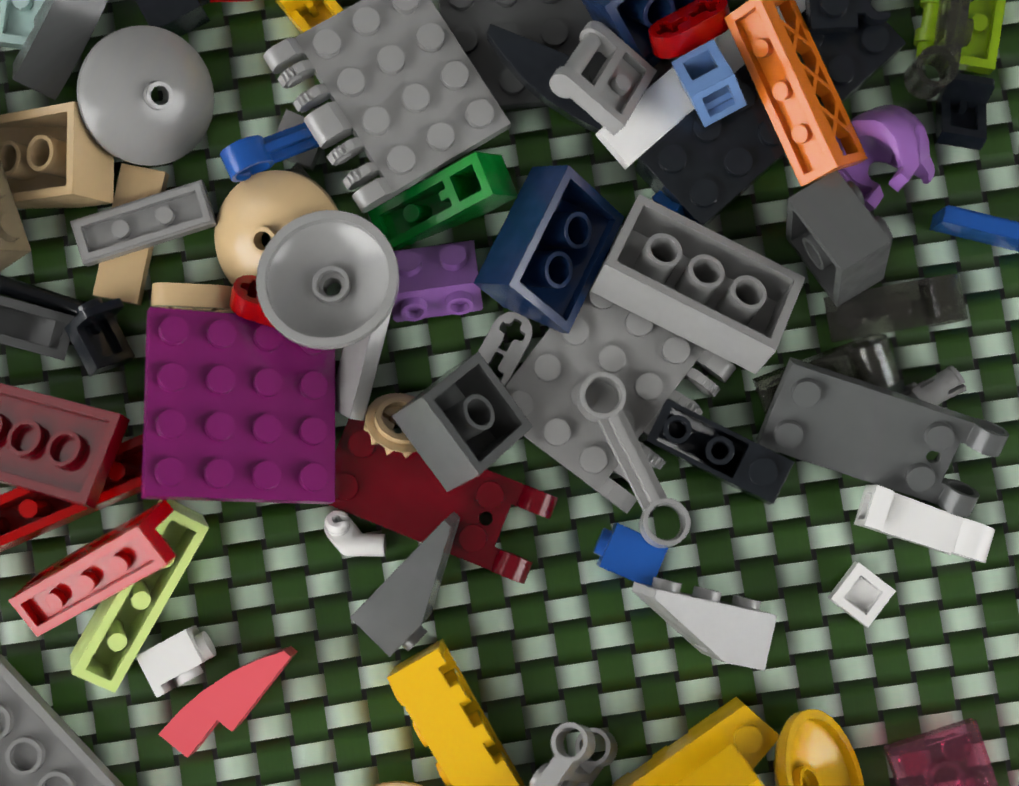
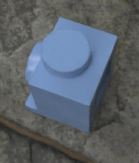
[671,39,747,128]

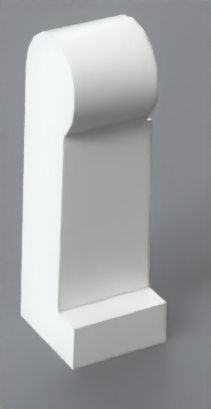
[854,485,995,563]

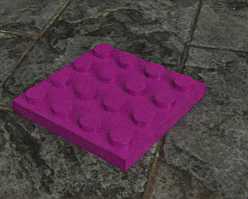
[141,307,335,504]

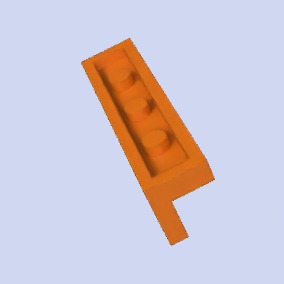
[724,0,868,187]

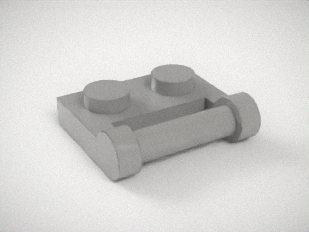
[549,21,657,135]

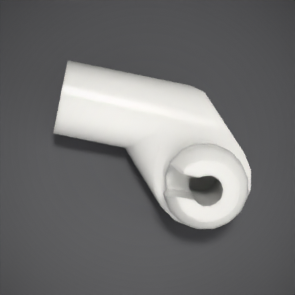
[324,510,387,557]

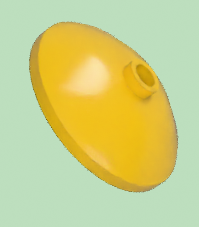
[774,709,864,786]

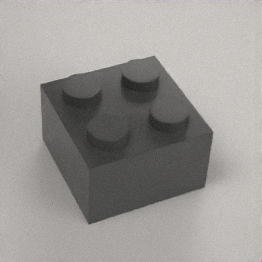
[786,170,892,307]
[392,352,533,492]

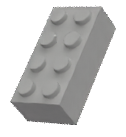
[590,194,806,374]

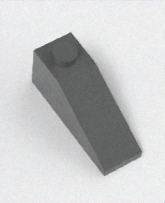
[350,511,461,657]

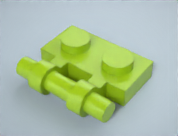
[913,0,1006,75]

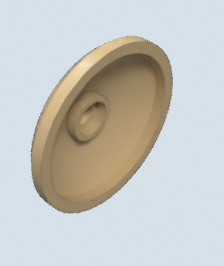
[214,170,339,298]

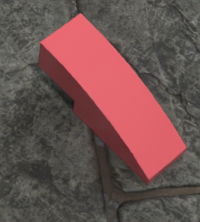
[158,646,298,758]

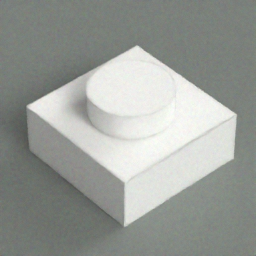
[827,561,896,628]

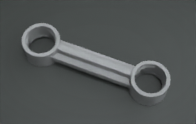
[577,372,691,548]

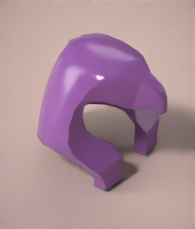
[835,105,935,212]

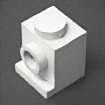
[136,625,217,698]

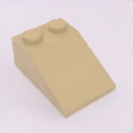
[0,101,114,209]

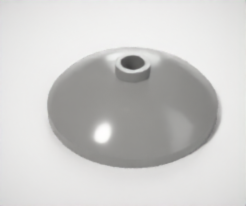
[76,25,214,166]
[256,210,400,350]

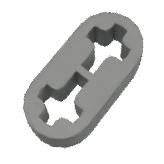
[478,312,533,387]

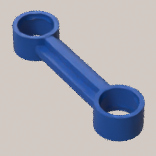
[220,122,320,182]

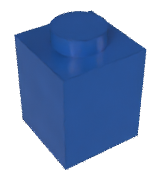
[593,522,668,585]

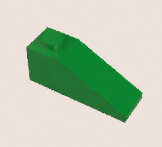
[368,151,518,251]

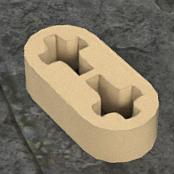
[151,282,234,313]

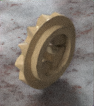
[364,393,417,458]

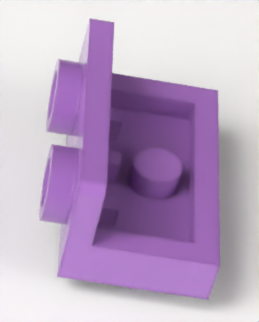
[392,240,483,322]

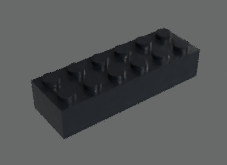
[635,7,906,227]

